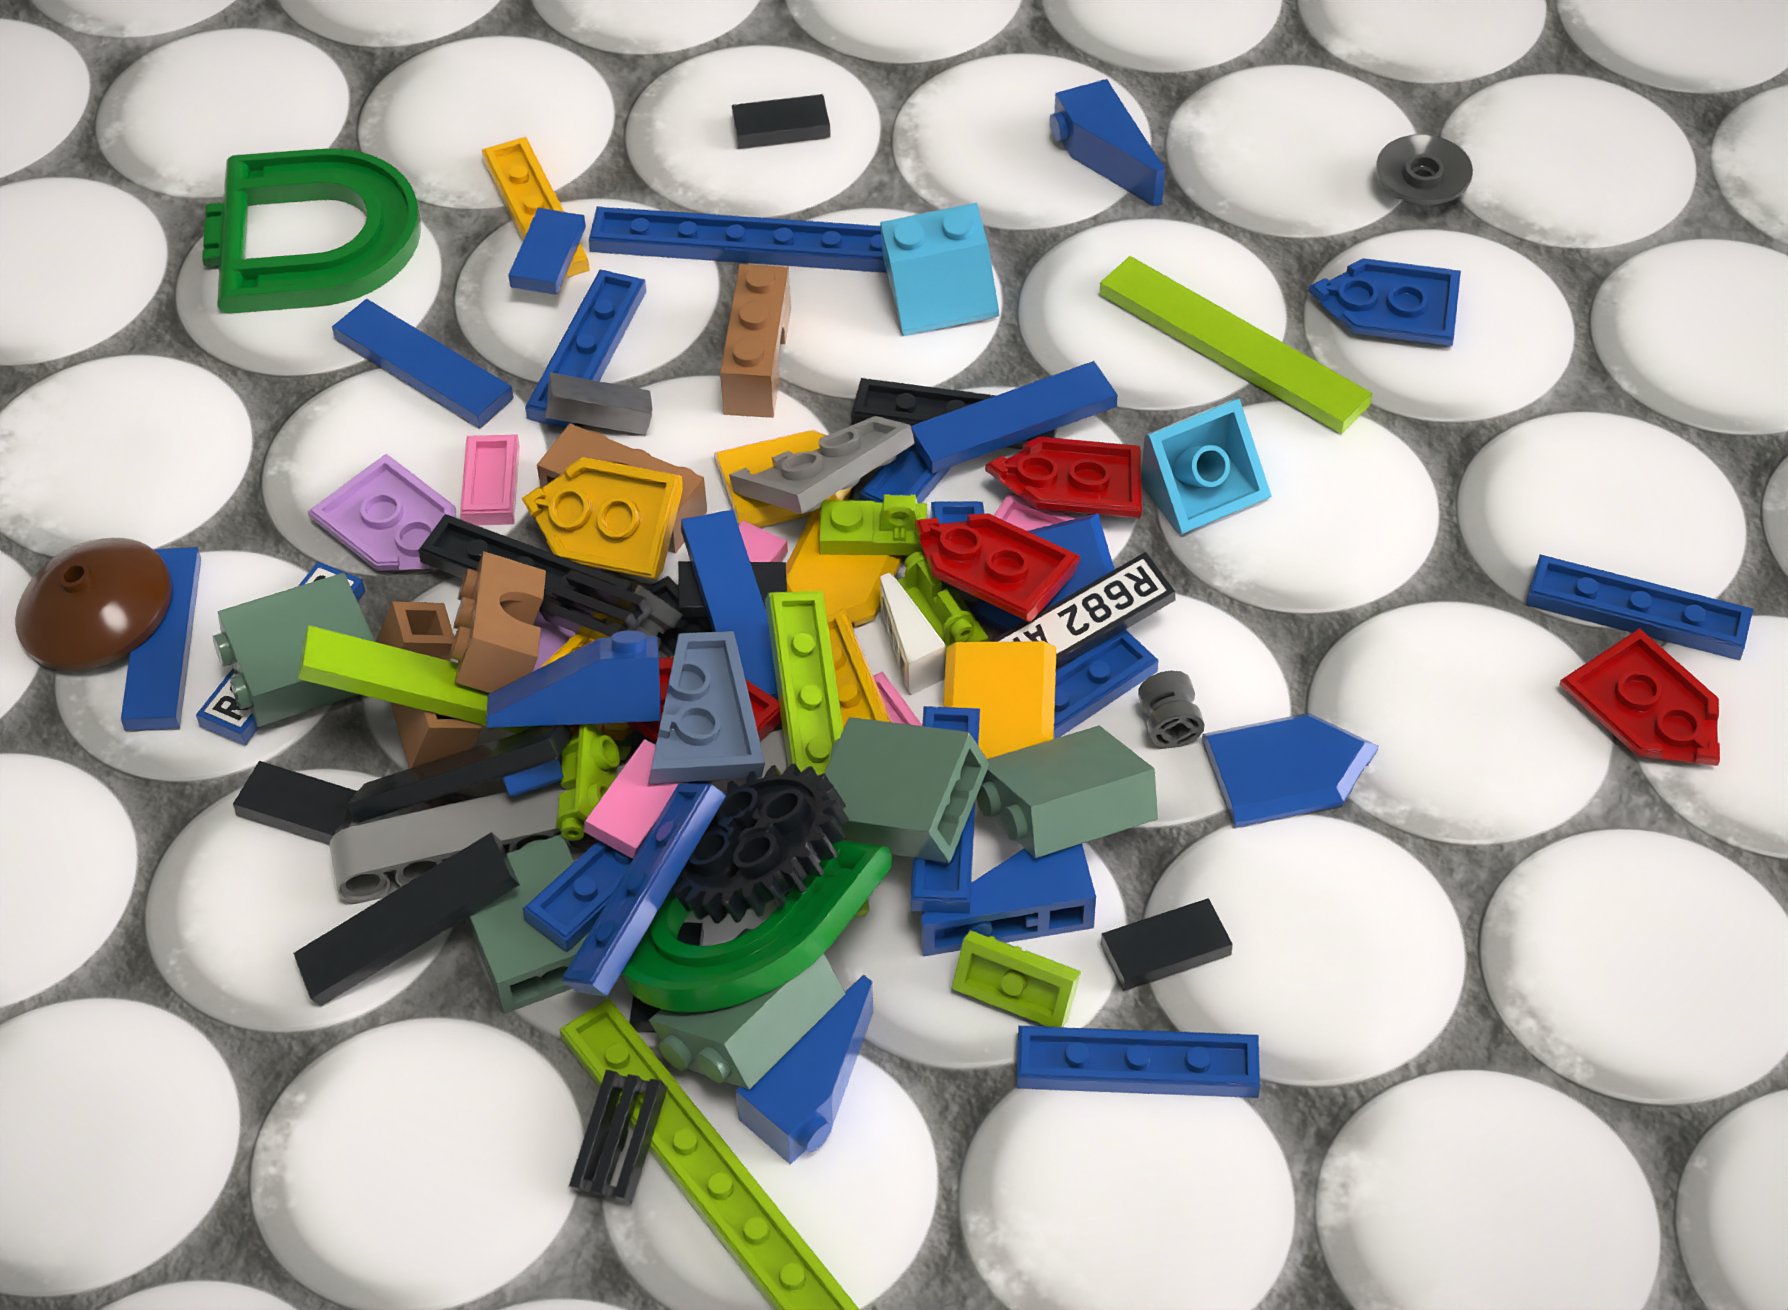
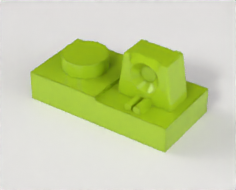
[819,494,927,555]
[951,931,1081,1027]

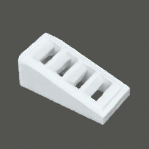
[880,573,946,694]

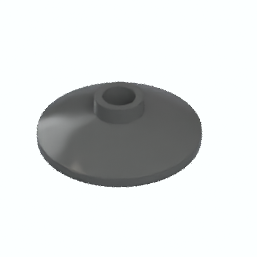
[1376,134,1473,205]

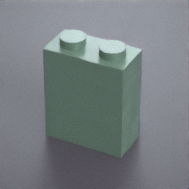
[212,572,375,727]
[824,717,990,863]
[976,725,1158,858]
[465,835,589,1014]
[649,928,846,1090]

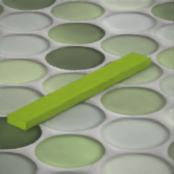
[559,998,860,1310]

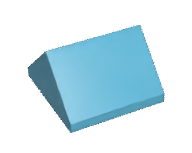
[1141,398,1272,534]

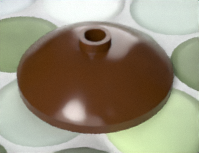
[15,538,172,672]

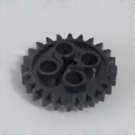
[671,763,849,924]

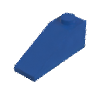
[1049,79,1165,207]
[487,630,661,728]
[921,843,1096,957]
[736,975,873,1165]

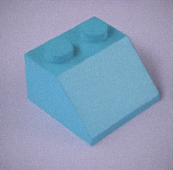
[880,203,999,336]

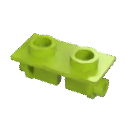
[897,552,989,648]
[556,724,620,841]

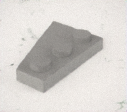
[729,416,915,514]

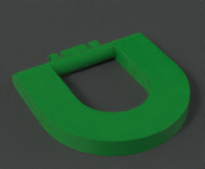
[202,148,421,314]
[620,840,892,1012]

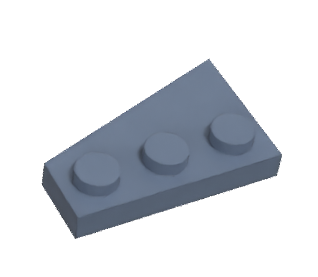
[648,631,765,784]

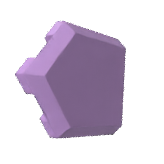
[307,454,456,571]

